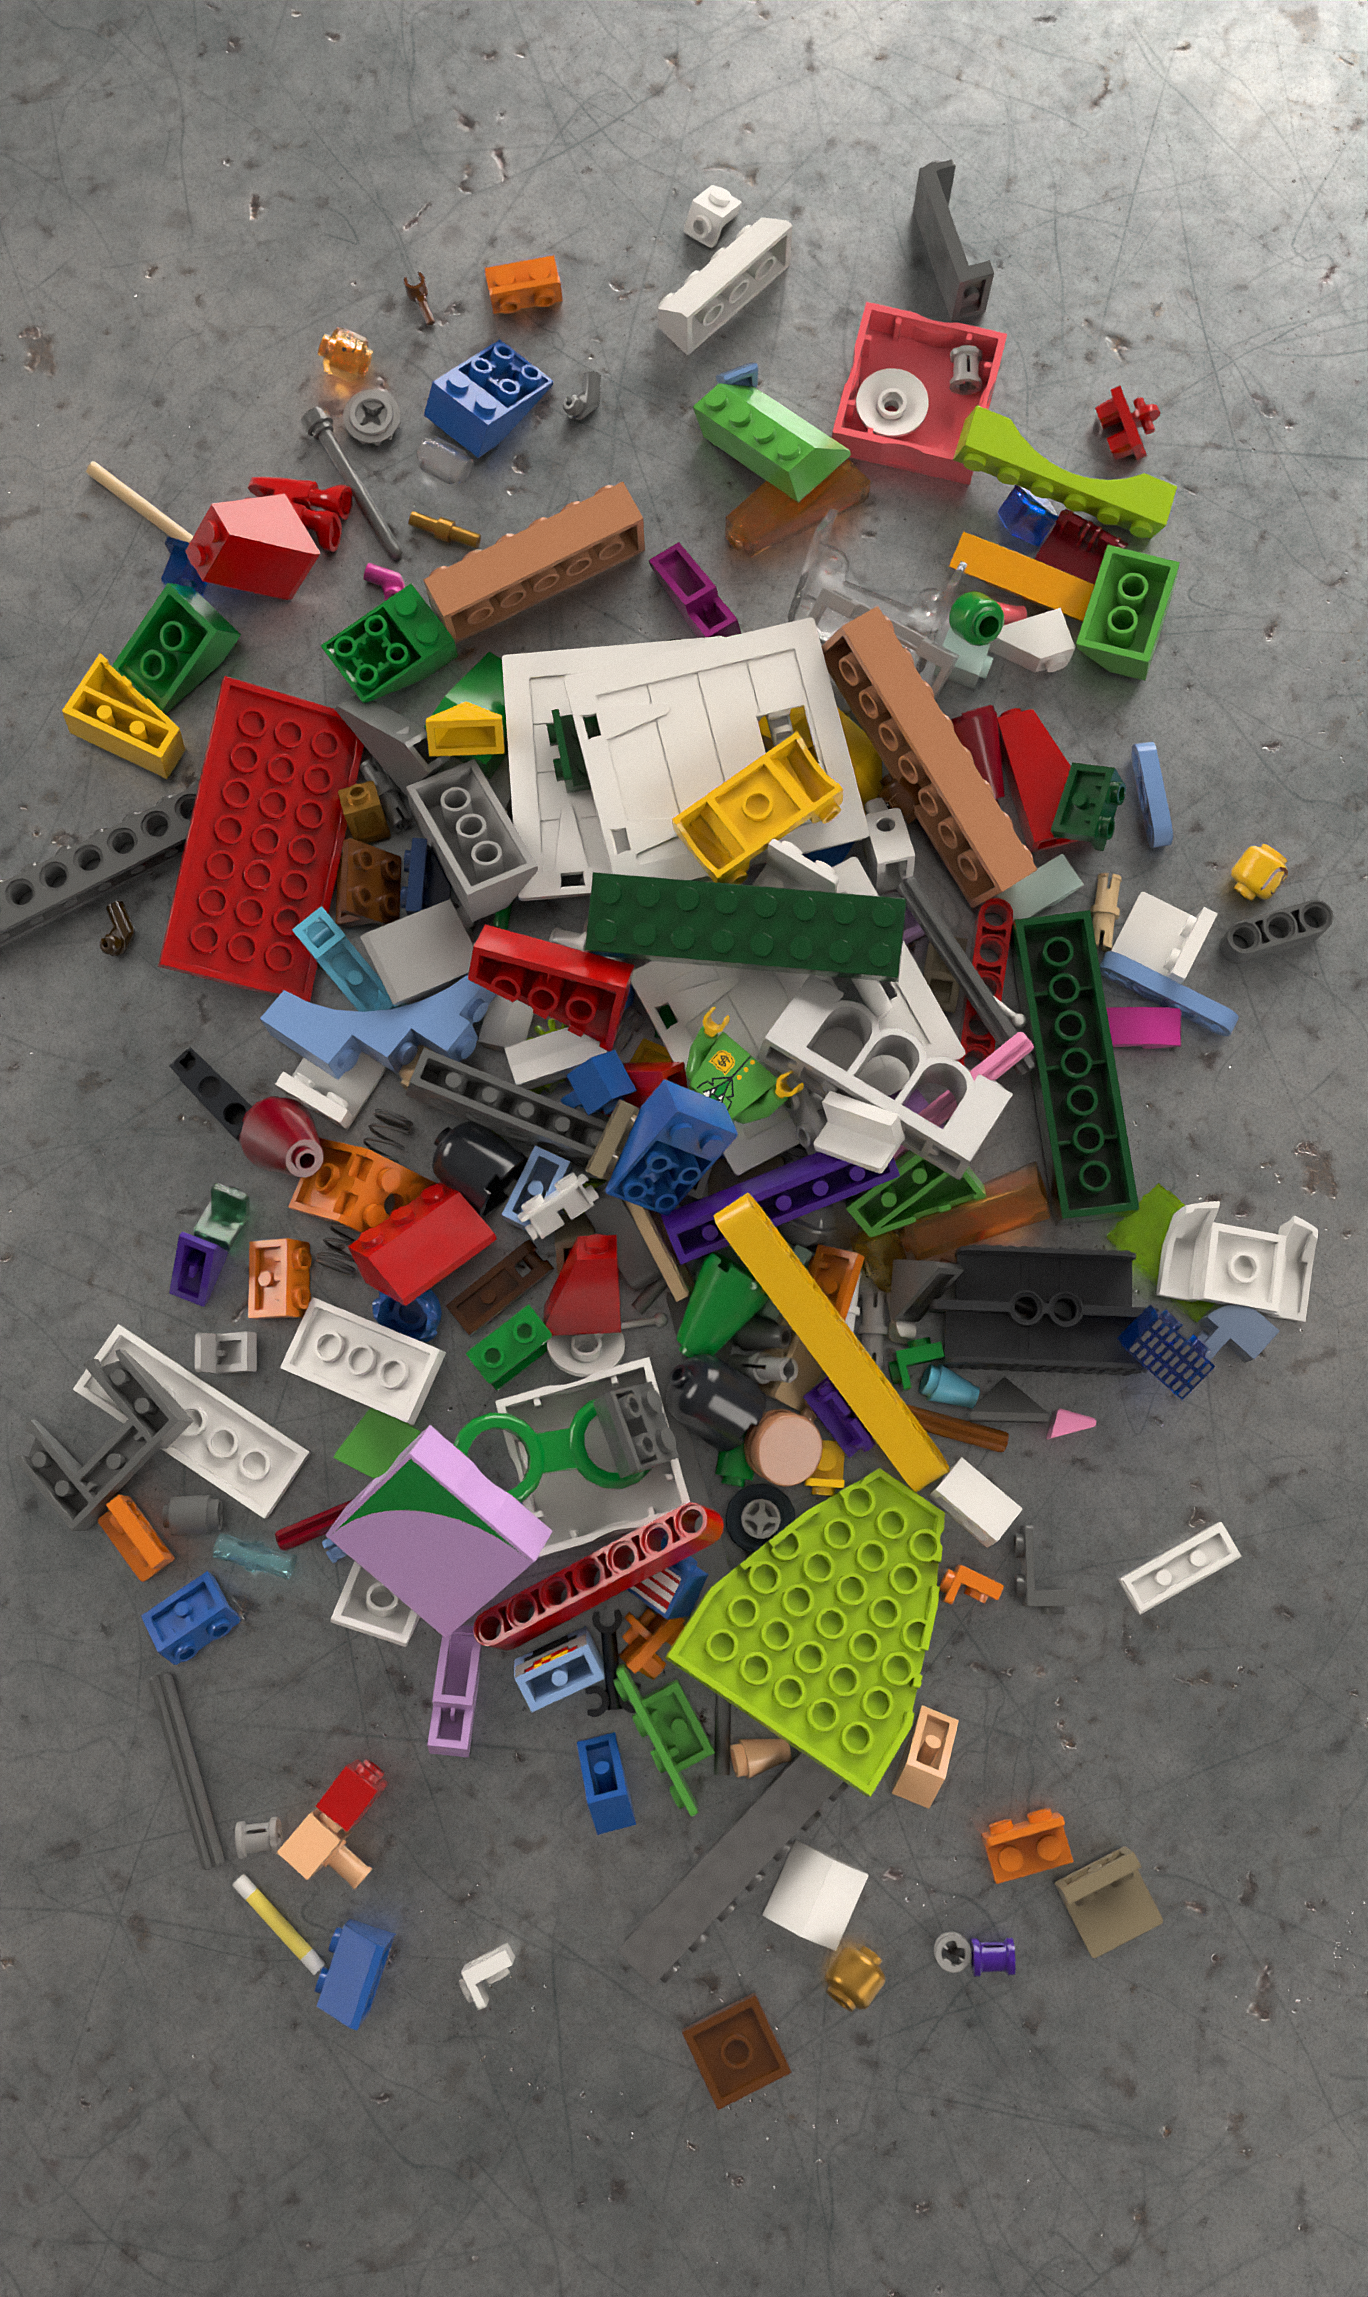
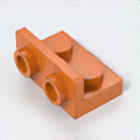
[484,255,563,314]
[248,1238,312,1320]
[808,1244,865,1321]
[98,1495,175,1582]
[981,1808,1074,1884]

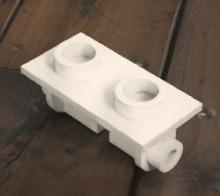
[517,1173,599,1240]

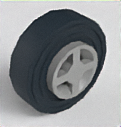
[725,1483,795,1553]

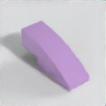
[427,1625,482,1758]

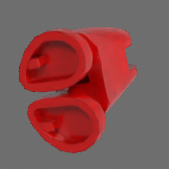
[244,477,353,552]

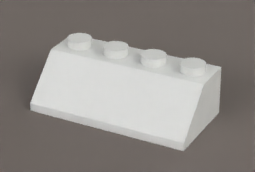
[658,217,793,356]

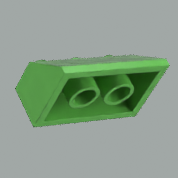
[1076,545,1180,681]

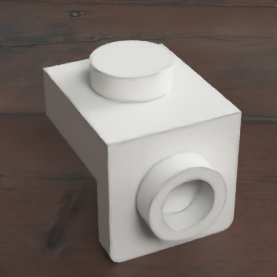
[684,185,742,248]

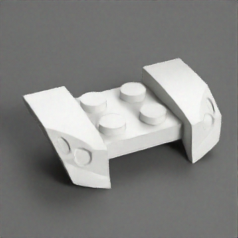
[1156,1201,1318,1323]

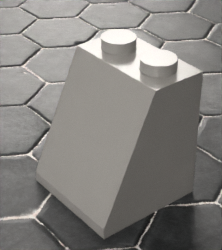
[360,899,476,1007]

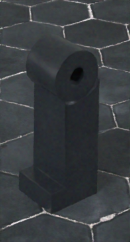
[169,1047,252,1143]

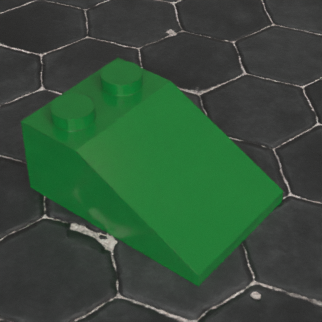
[112,583,241,714]
[424,651,508,779]

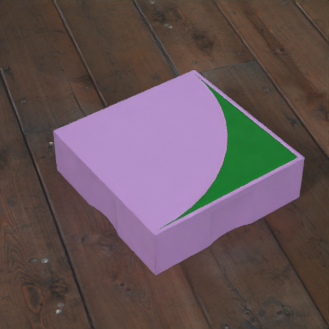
[325,1425,553,1638]

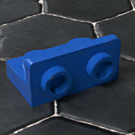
[141,1571,241,1665]

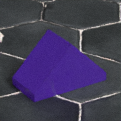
[169,1231,229,1307]

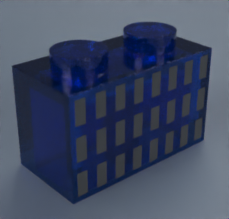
[1118,1304,1216,1400]

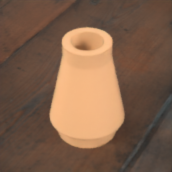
[730,1738,791,1779]

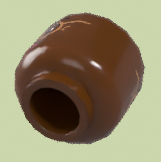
[877,773,922,825]

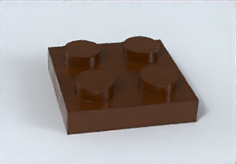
[682,1992,792,2110]

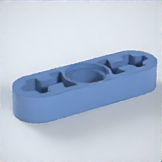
[1131,741,1173,848]

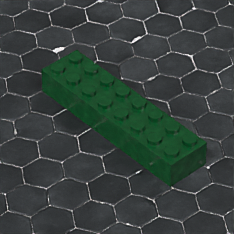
[585,872,906,982]
[1010,910,1140,1226]

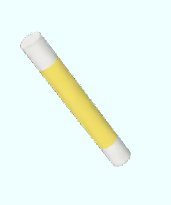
[232,1874,326,1975]

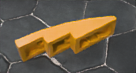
[949,531,1095,622]

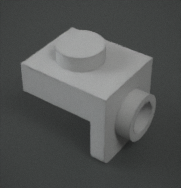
[194,1332,257,1374]

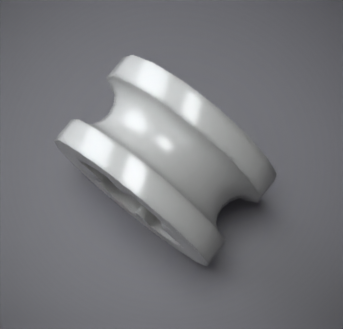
[934,1932,972,1973]

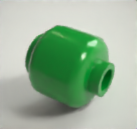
[949,591,1004,646]

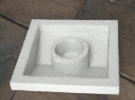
[331,1561,420,1647]
[762,1839,869,1951]

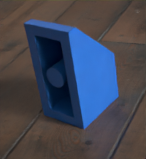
[577,1732,636,1835]

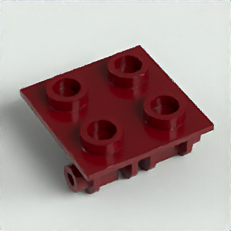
[1034,508,1128,585]

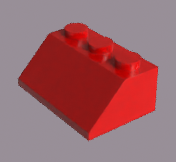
[348,1182,497,1306]

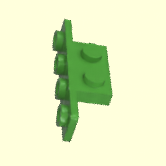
[613,1663,715,1817]

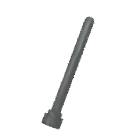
[301,406,402,560]

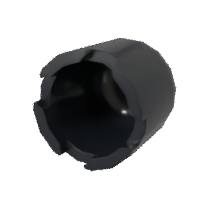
[432,1121,528,1217]
[665,1354,766,1452]

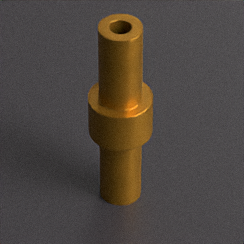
[408,511,481,549]

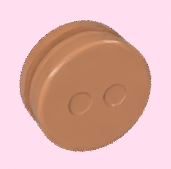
[744,1409,822,1487]

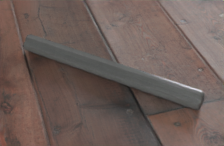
[896,877,1037,1075]

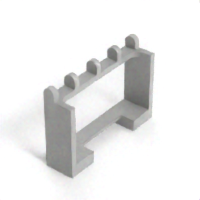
[808,586,960,717]

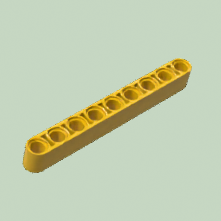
[714,1193,950,1492]

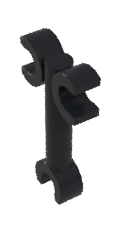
[585,1609,641,1717]

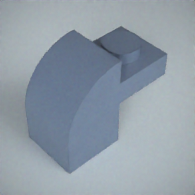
[1185,1304,1280,1370]

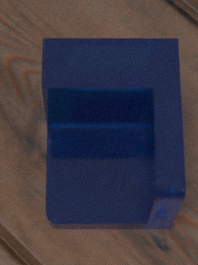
[998,485,1059,547]
[161,536,208,596]

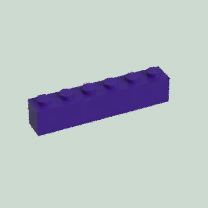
[661,1152,900,1265]

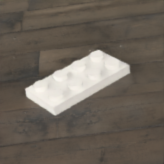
[280,1297,446,1426]

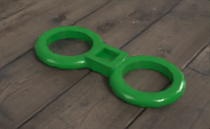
[453,1397,652,1503]

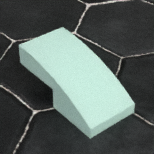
[997,854,1084,921]

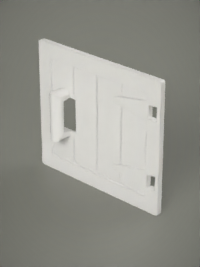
[564,617,870,881]
[502,636,746,901]
[631,857,965,1176]

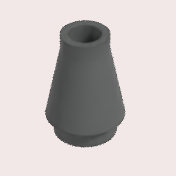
[732,1315,792,1351]

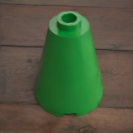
[676,1252,770,1358]

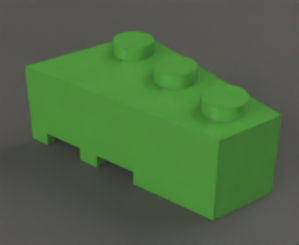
[846,1150,987,1238]

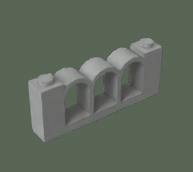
[757,974,1013,1180]

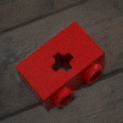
[315,1759,389,1832]

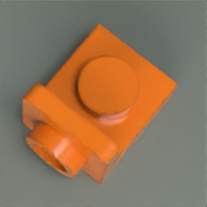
[939,1565,1004,1605]

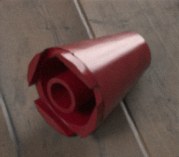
[950,705,1005,807]
[239,1096,324,1178]

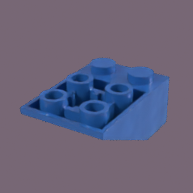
[424,340,554,458]
[605,1079,738,1216]

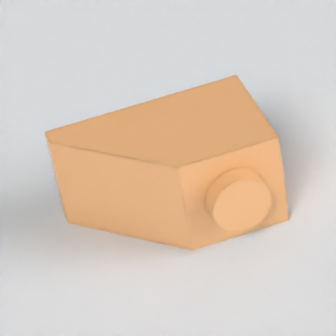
[892,1705,959,1809]

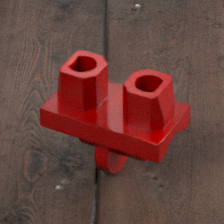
[1095,386,1161,460]

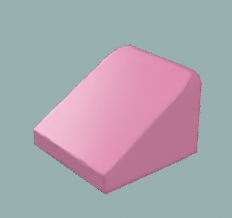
[1046,1409,1097,1440]

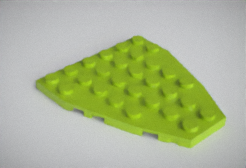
[665,1468,945,1797]

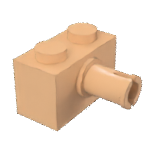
[277,1808,372,1890]

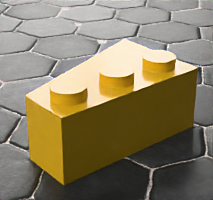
[62,653,186,779]

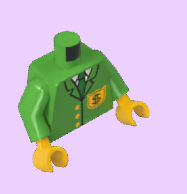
[686,1007,804,1124]

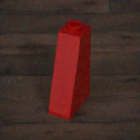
[997,708,1079,853]

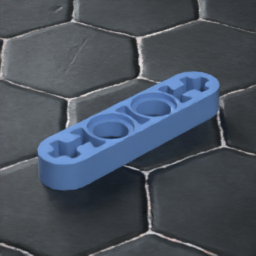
[1099,951,1239,1036]

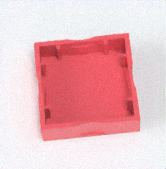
[832,302,1007,485]

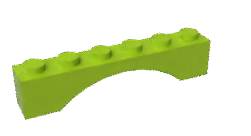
[953,405,1177,539]

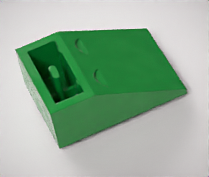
[320,583,459,704]

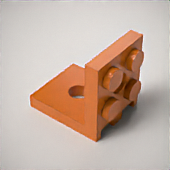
[288,1138,437,1234]

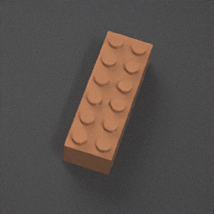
[423,482,645,644]

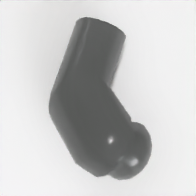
[563,371,601,420]

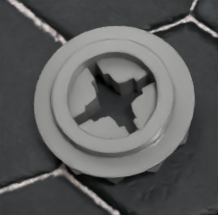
[343,389,401,446]

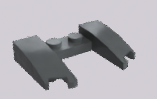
[14,1349,194,1531]

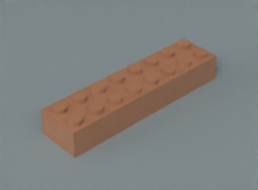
[821,606,1038,908]

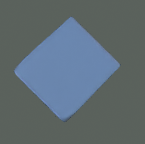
[716,363,758,387]

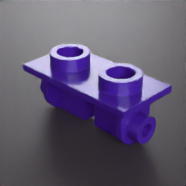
[803,1376,876,1458]

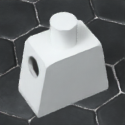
[862,798,915,895]

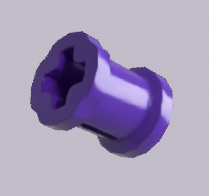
[970,1938,1016,1977]

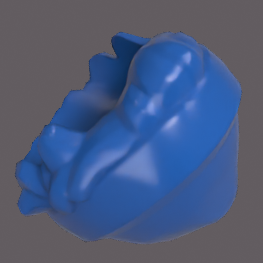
[372,1289,442,1343]

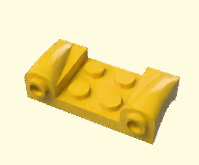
[672,732,843,885]

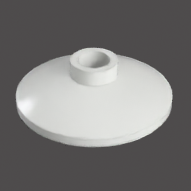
[856,368,929,438]
[547,1332,625,1377]

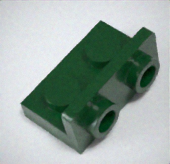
[546,709,601,793]
[1051,762,1126,851]

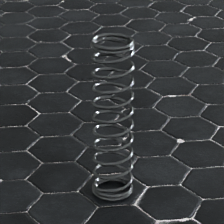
[315,1108,414,1276]

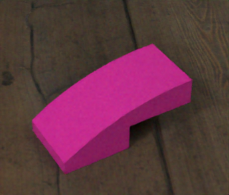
[1106,1007,1181,1049]

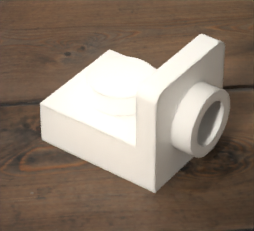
[459,1942,515,2010]

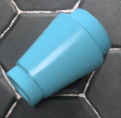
[919,1364,980,1409]

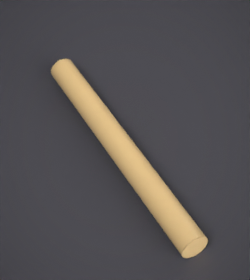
[86,462,193,549]

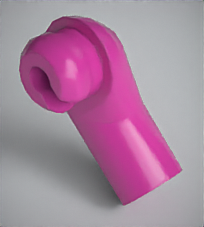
[364,563,406,601]

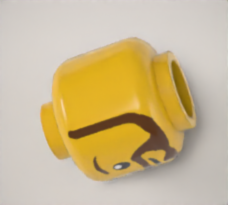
[1231,843,1288,901]

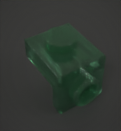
[194,1183,250,1251]

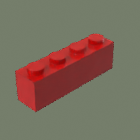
[468,925,635,1051]

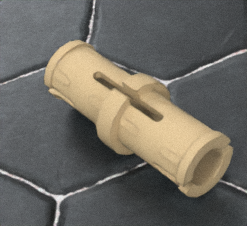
[1090,873,1122,952]

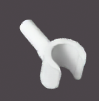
[885,1290,916,1344]

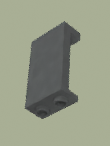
[913,159,994,321]

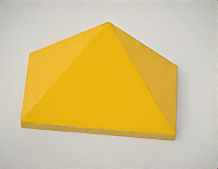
[425,702,505,757]

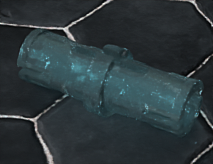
[213,1533,296,1580]

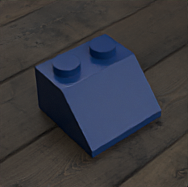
[315,1919,395,2030]

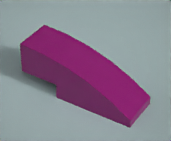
[648,542,741,638]

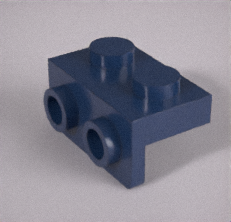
[400,838,452,916]

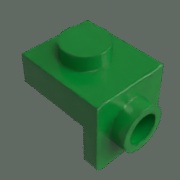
[888,1337,945,1392]

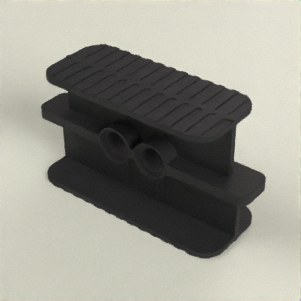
[929,1244,1159,1376]

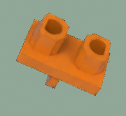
[619,1608,685,1680]

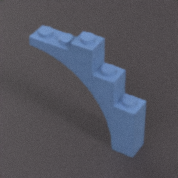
[260,975,497,1080]

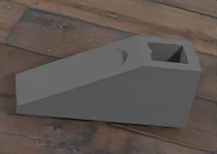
[335,695,450,796]

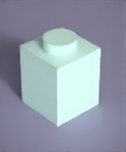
[933,628,993,689]

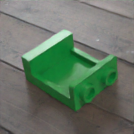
[465,1304,552,1392]

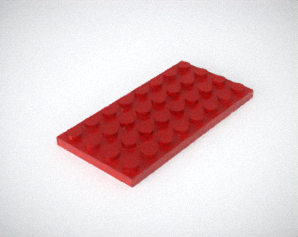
[158,676,364,1002]

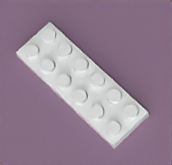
[73,1324,311,1519]

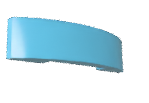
[292,906,398,1012]

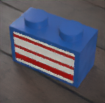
[627,1537,708,1620]

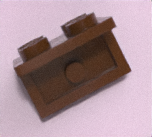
[335,838,402,928]

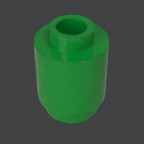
[715,1431,754,1487]

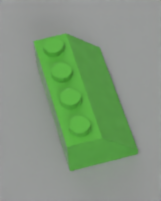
[693,383,851,502]

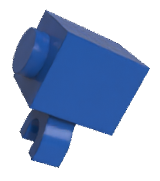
[560,1050,637,1116]

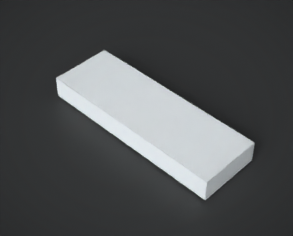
[1118,1522,1242,1615]

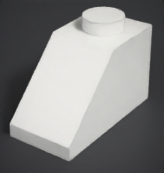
[989,608,1075,673]

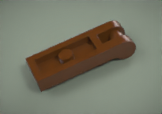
[446,1239,555,1337]

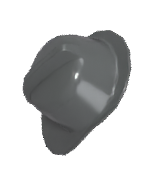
[776,1200,859,1253]

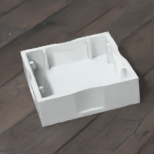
[495,1357,690,1557]

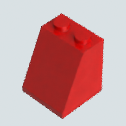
[185,494,321,600]

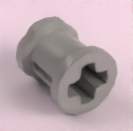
[950,345,982,395]
[235,1817,283,1859]

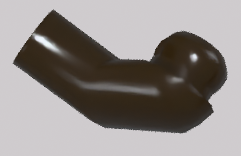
[100,901,135,957]

